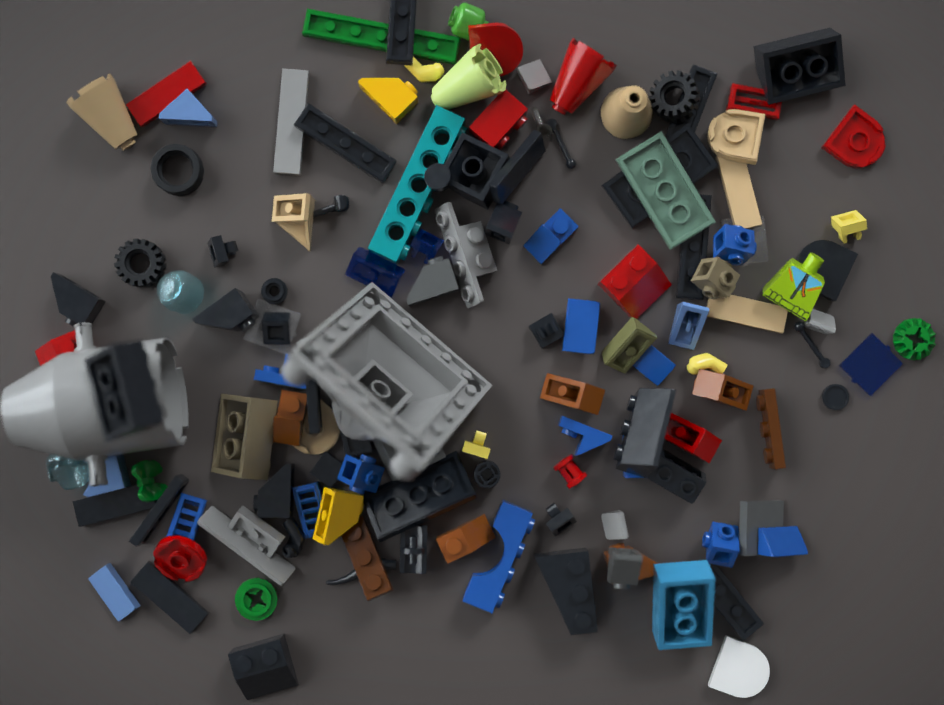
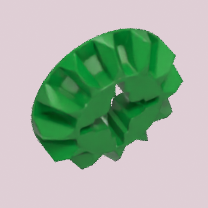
[893,318,936,360]
[235,577,278,621]

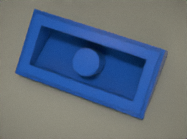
[562,298,600,354]
[633,345,676,386]
[758,526,808,557]

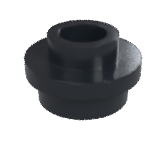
[261,278,288,304]

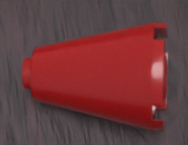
[550,38,617,116]

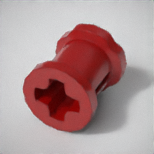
[553,454,587,489]

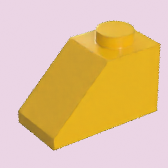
[358,78,419,124]
[312,487,364,545]

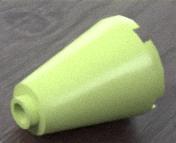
[431,44,506,110]

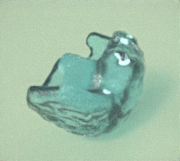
[157,270,204,314]
[45,454,90,490]

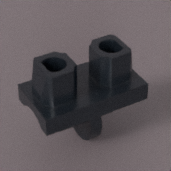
[400,525,428,574]

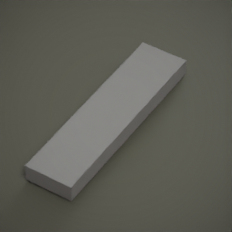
[273,68,309,176]

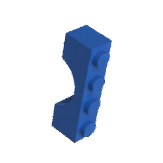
[462,499,535,613]

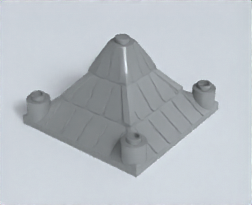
[281,282,492,480]

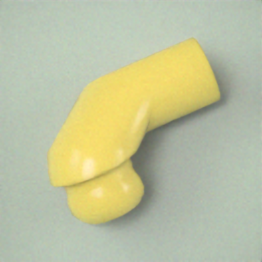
[404,56,444,82]
[687,353,728,375]

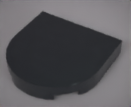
[796,240,858,302]

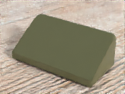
[601,317,657,374]

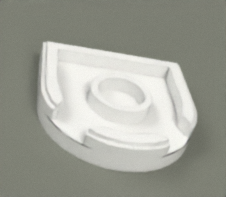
[708,635,770,698]

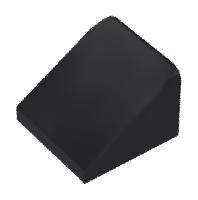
[262,312,291,344]

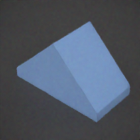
[159,89,217,127]
[668,302,709,350]
[83,454,131,497]

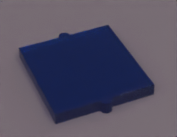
[839,333,903,396]

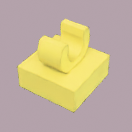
[831,210,867,244]
[462,430,490,459]

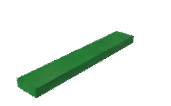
[302,9,461,65]

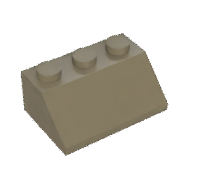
[211,393,278,480]

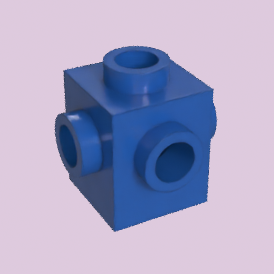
[713,224,757,266]
[337,454,385,494]
[702,522,739,568]

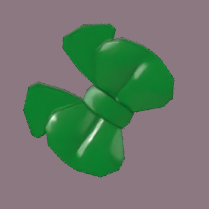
[131,460,168,502]

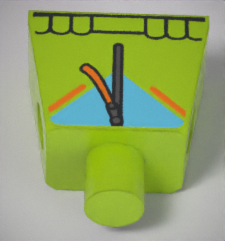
[762,252,825,321]

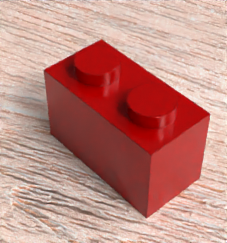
[469,90,528,150]

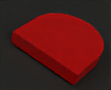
[468,23,523,76]
[821,104,886,168]

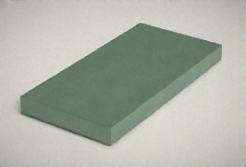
[615,131,716,250]

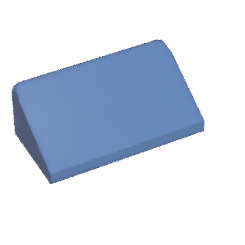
[88,563,141,622]

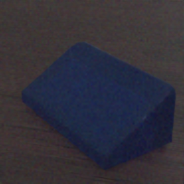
[345,247,405,298]

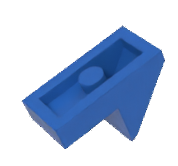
[523,208,579,264]
[254,353,306,389]
[558,416,612,456]

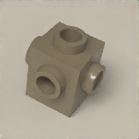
[691,257,740,299]

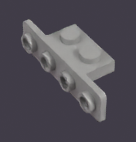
[435,202,497,308]
[197,505,295,586]

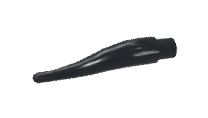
[326,558,397,585]

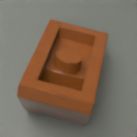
[273,390,307,446]

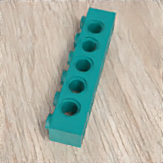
[368,105,468,264]

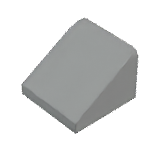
[517,59,552,95]
[804,309,836,335]
[601,510,629,540]

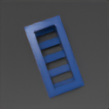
[292,481,322,539]
[166,493,207,541]

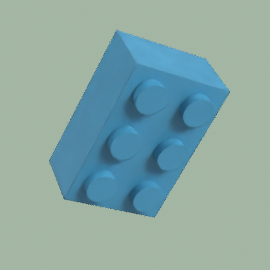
[652,560,715,650]

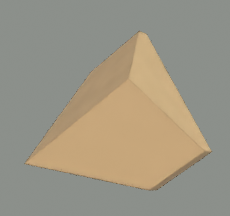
[272,193,315,251]

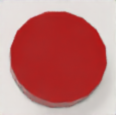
[153,535,207,582]

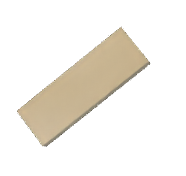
[716,156,762,229]
[707,295,788,334]

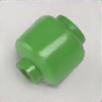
[448,3,489,41]

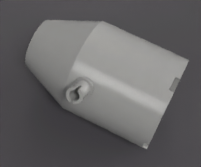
[1,322,189,487]

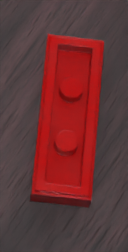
[126,61,207,128]

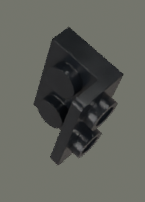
[647,449,707,504]

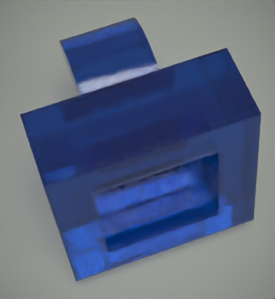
[410,229,444,264]

